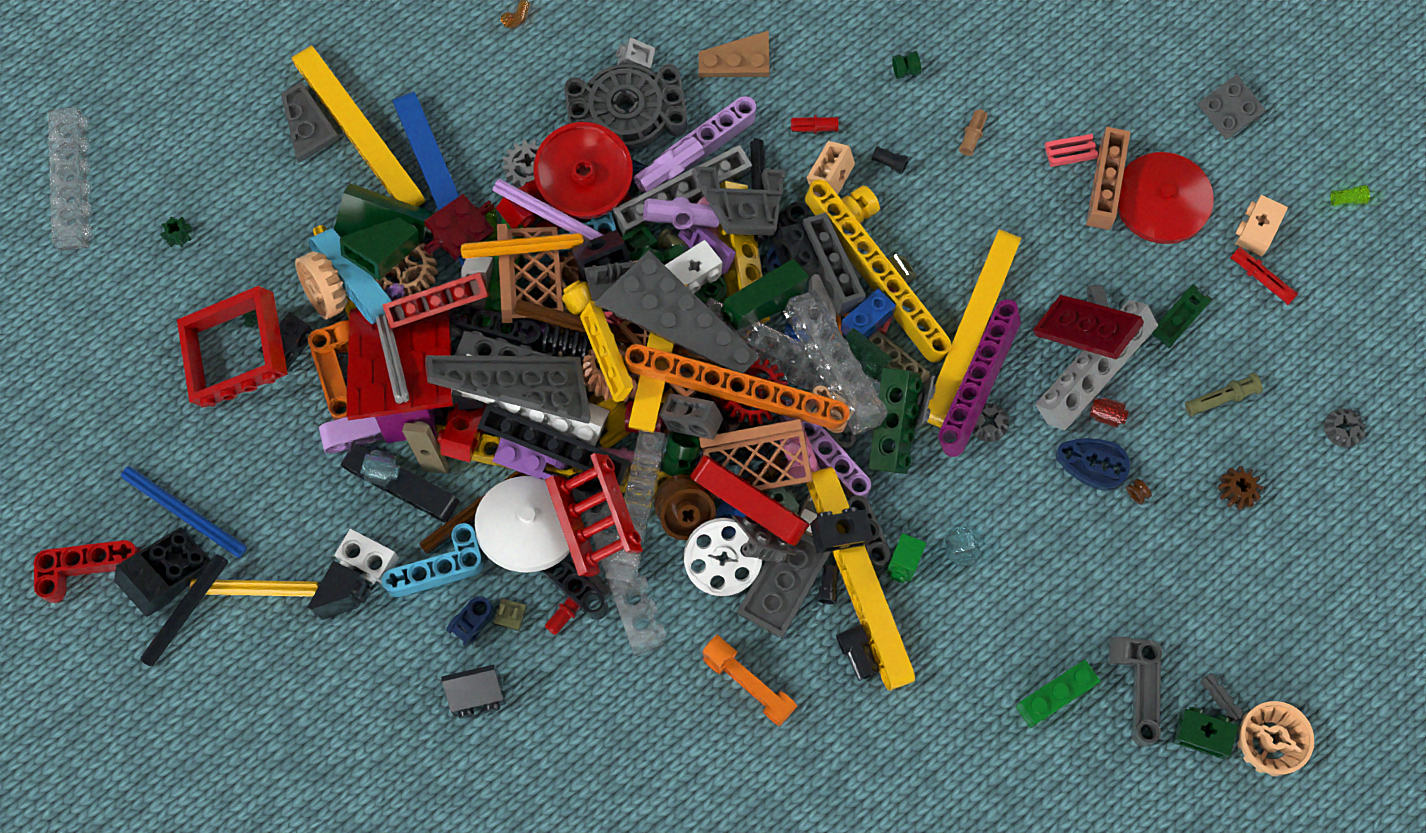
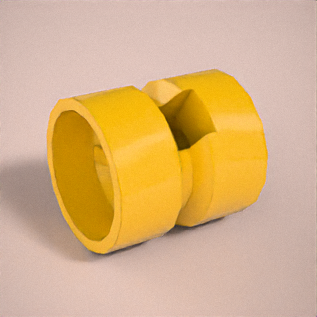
[835,185,880,224]
[588,392,627,433]

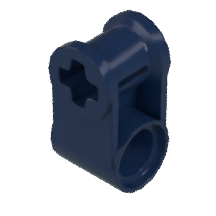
[446,596,495,647]

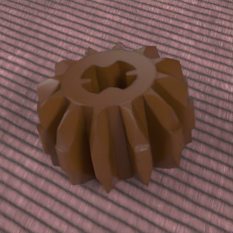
[1217,466,1263,510]

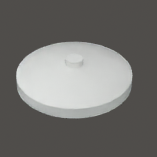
[475,476,570,572]

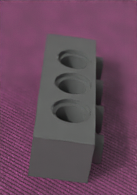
[802,212,866,316]
[455,331,558,357]

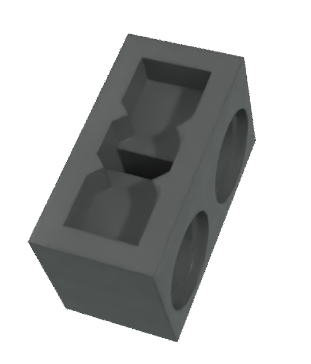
[659,393,723,440]

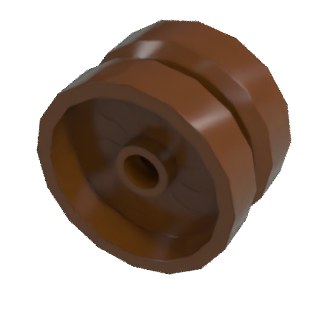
[653,474,716,540]

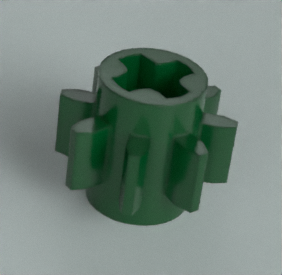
[160,217,193,248]

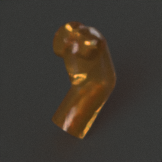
[501,0,530,28]

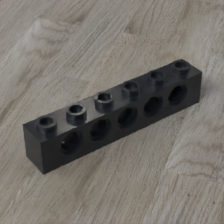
[478,404,634,486]

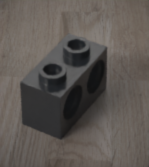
[258,312,312,370]

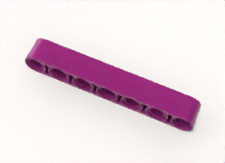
[938,300,1021,457]

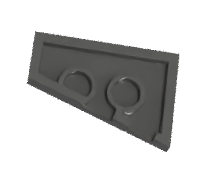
[281,82,339,163]

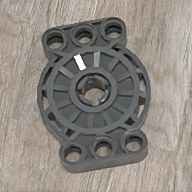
[564,64,687,150]

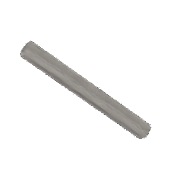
[376,314,409,404]

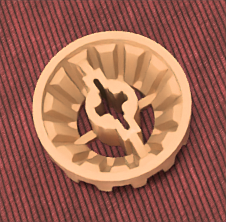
[295,251,348,320]
[1237,701,1314,776]

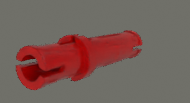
[1230,246,1298,305]

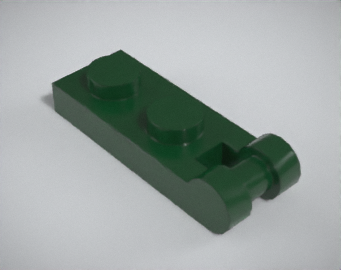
[1151,284,1213,348]

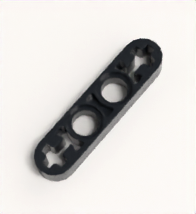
[449,304,543,347]

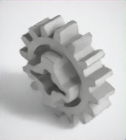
[502,140,541,187]

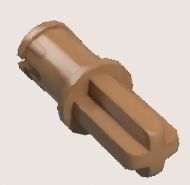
[959,109,988,156]

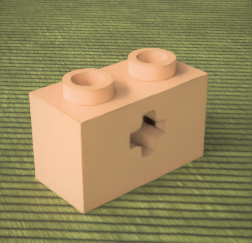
[807,141,855,197]
[1235,195,1288,256]

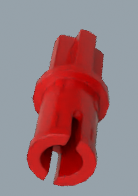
[791,115,838,134]
[545,587,581,635]

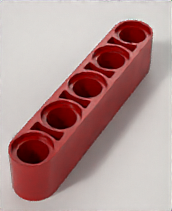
[690,455,810,546]

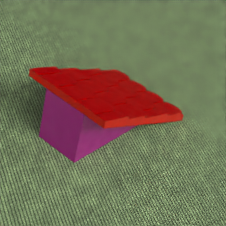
[346,308,453,443]

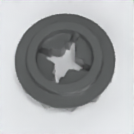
[972,403,1009,442]
[1324,407,1366,447]

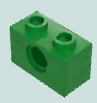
[886,533,926,583]

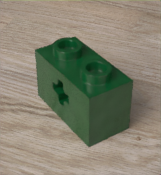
[1172,707,1238,760]

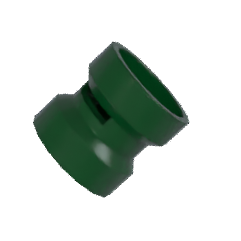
[892,51,921,79]

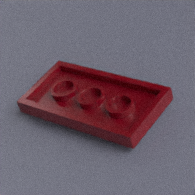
[1033,294,1144,360]

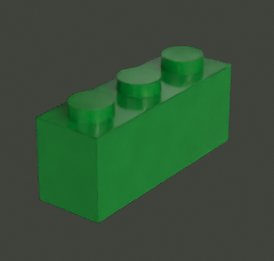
[1015,659,1101,729]

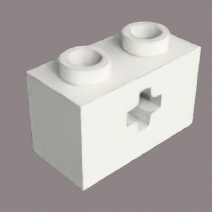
[665,240,722,294]

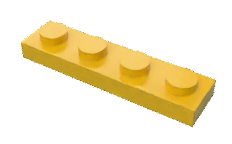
[580,301,633,402]

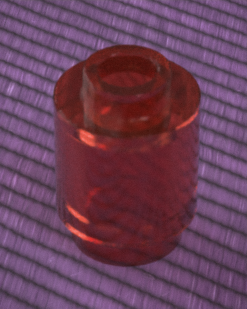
[1089,397,1129,428]

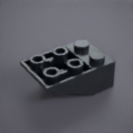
[114,527,211,618]

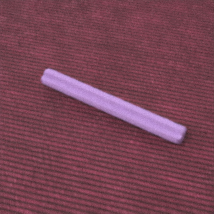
[493,179,603,241]

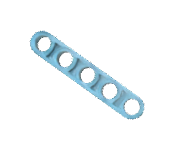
[309,228,392,324]

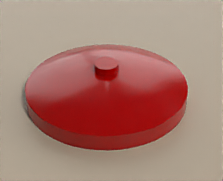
[533,122,633,219]
[1117,152,1214,244]

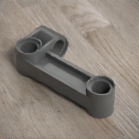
[1109,637,1162,747]

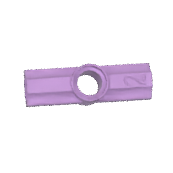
[633,137,705,193]
[643,197,719,230]

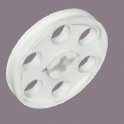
[684,518,762,596]

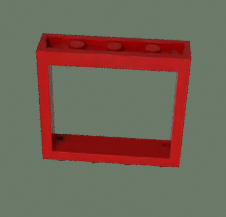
[177,286,288,408]

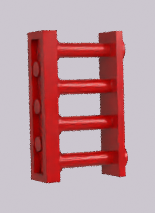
[545,453,643,577]

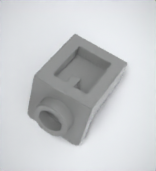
[616,37,656,70]

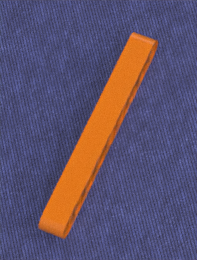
[624,344,850,429]

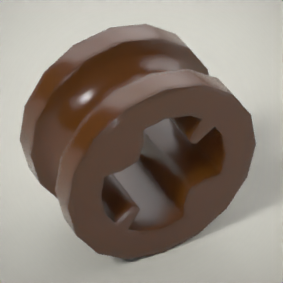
[1126,479,1152,505]

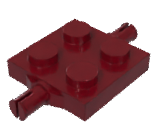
[423,194,495,261]

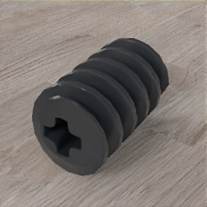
[541,322,593,362]

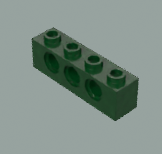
[868,368,922,474]

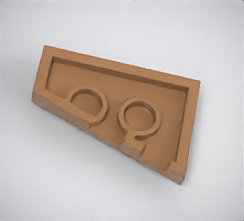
[699,31,769,77]

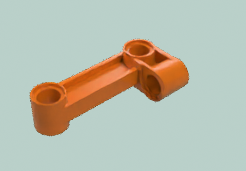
[308,320,349,420]
[702,634,798,726]

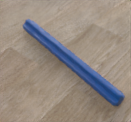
[121,466,247,558]

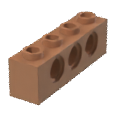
[1086,127,1131,230]

